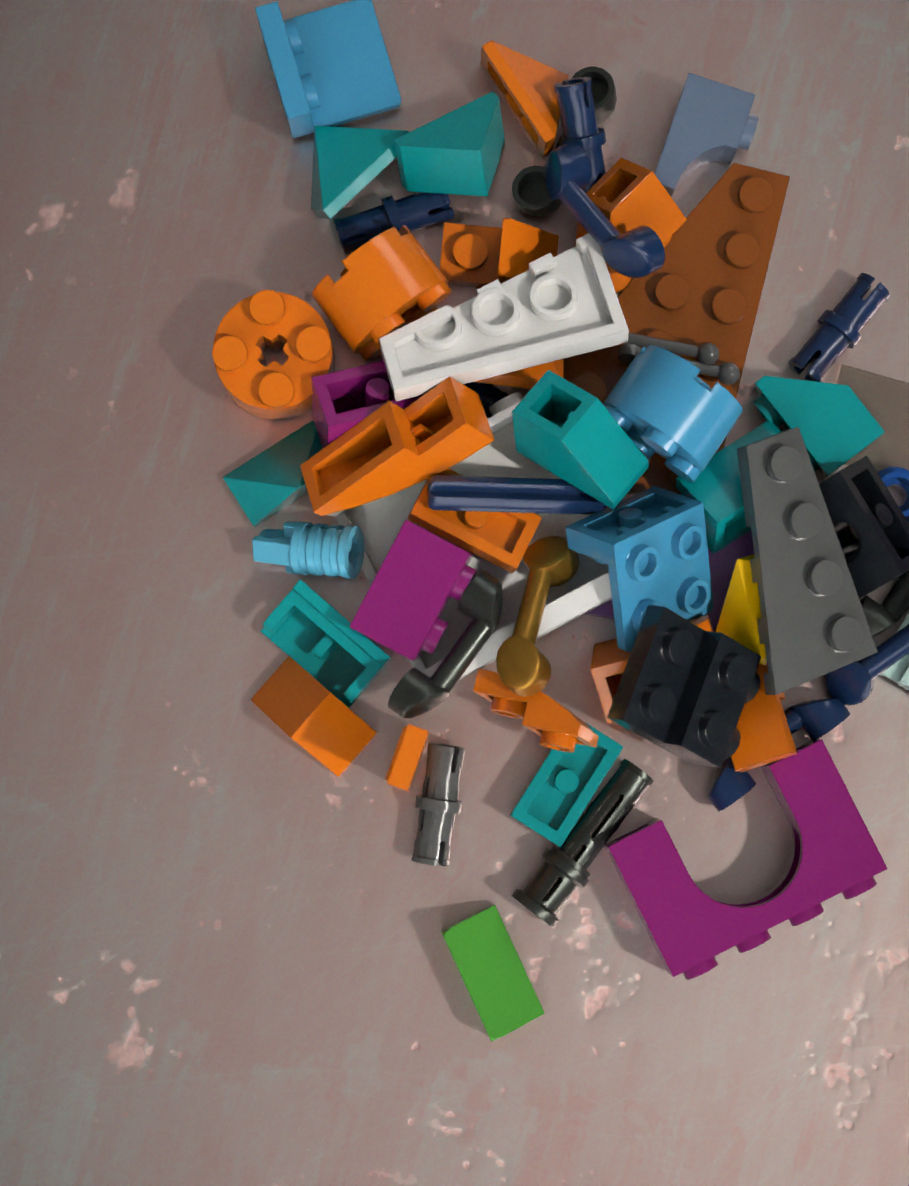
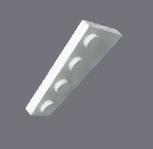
[379,233,629,401]

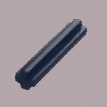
[427,475,604,515]

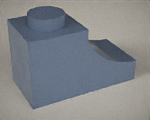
[655,73,759,196]

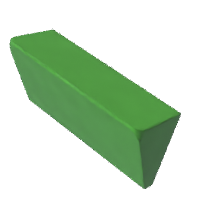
[441,904,544,1042]

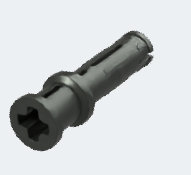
[512,759,654,928]

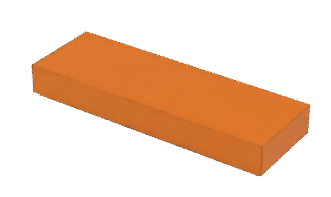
[385,724,430,791]

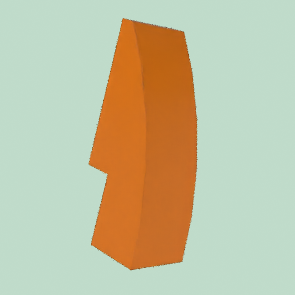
[300,376,495,516]

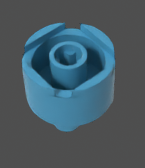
[603,345,743,483]

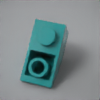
[512,370,649,510]
[752,376,885,478]

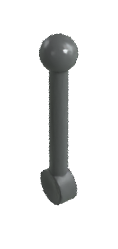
[611,332,719,365]
[618,344,740,385]

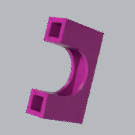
[605,739,888,980]

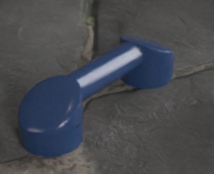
[545,142,665,278]
[826,624,909,705]
[708,698,851,812]

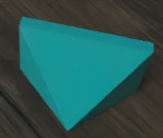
[311,126,409,219]
[223,420,323,527]

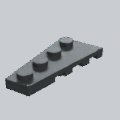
[737,427,878,695]

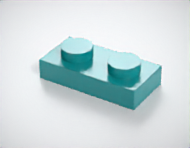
[510,722,623,847]

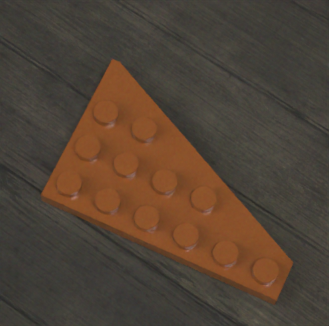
[563,163,790,495]

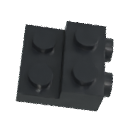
[607,605,761,768]

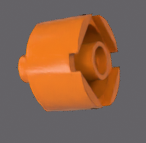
[312,225,452,362]
[212,290,335,419]

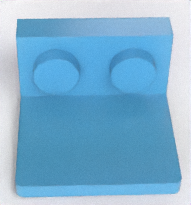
[255,0,402,139]
[565,486,713,652]

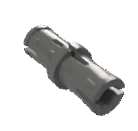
[412,743,466,866]

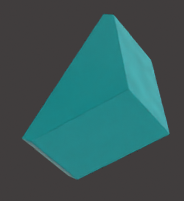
[394,91,505,196]

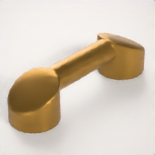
[496,536,579,697]

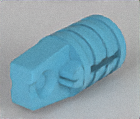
[252,521,364,579]

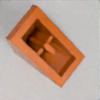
[251,656,377,777]

